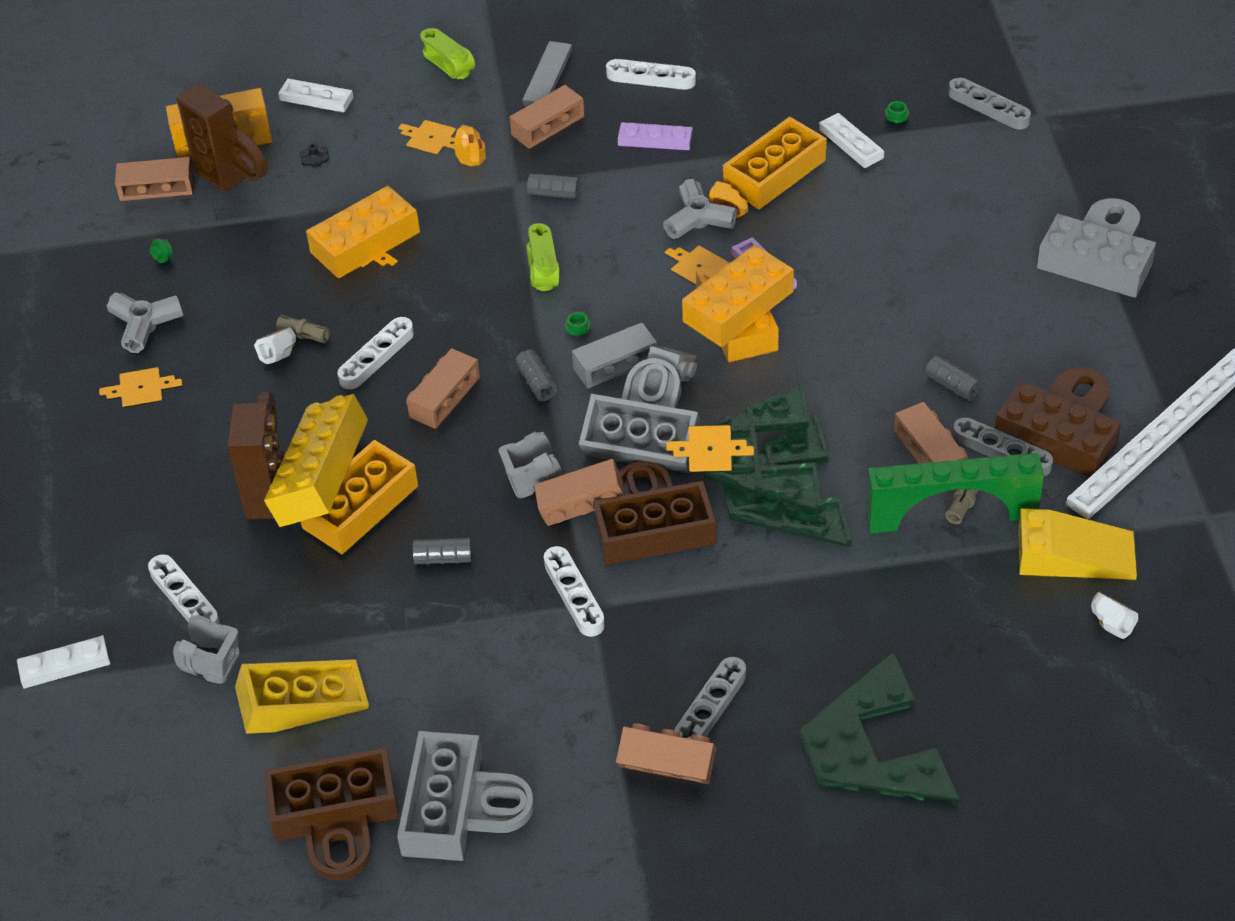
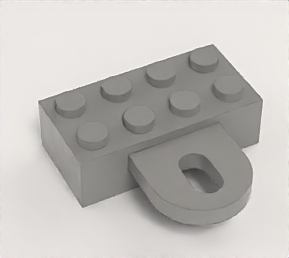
[1037,198,1156,298]
[578,358,701,474]
[397,731,534,861]

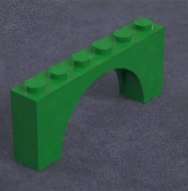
[865,453,1044,534]

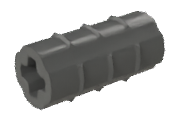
[527,173,580,199]
[515,349,558,401]
[926,355,982,401]
[413,537,471,565]

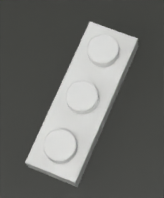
[278,79,353,112]
[819,113,884,168]
[17,636,110,688]

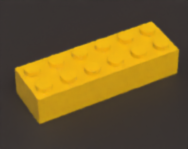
[264,394,368,527]

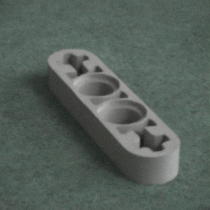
[949,78,1031,129]
[953,418,1053,476]
[674,657,746,739]

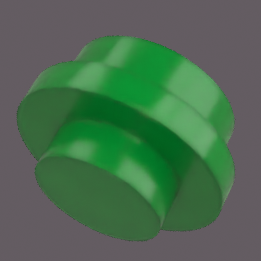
[885,101,909,123]
[150,238,172,263]
[565,312,591,336]

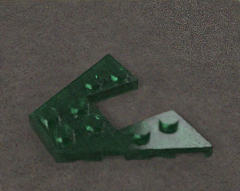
[704,381,822,513]
[720,415,852,547]
[800,653,959,805]

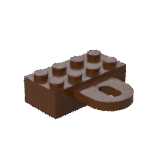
[176,83,267,193]
[995,367,1122,478]
[228,392,283,519]
[593,461,717,565]
[264,747,399,881]

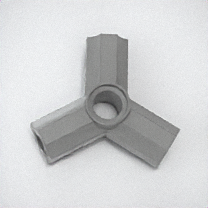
[663,179,737,240]
[106,292,183,353]

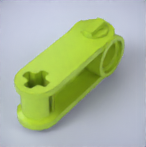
[420,28,475,79]
[526,223,559,291]

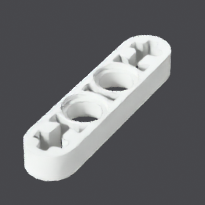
[606,59,696,89]
[337,317,414,389]
[544,546,605,637]
[148,555,220,624]

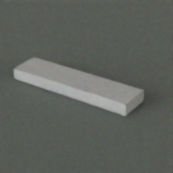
[523,41,572,107]

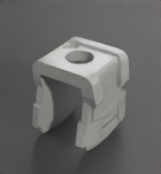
[499,431,562,498]
[173,615,240,684]

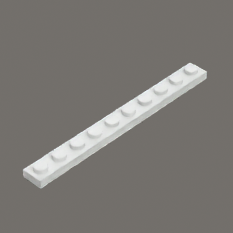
[1066,348,1235,520]

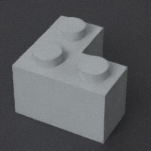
[645,346,697,401]

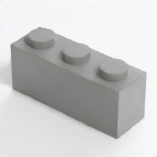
[572,323,657,389]

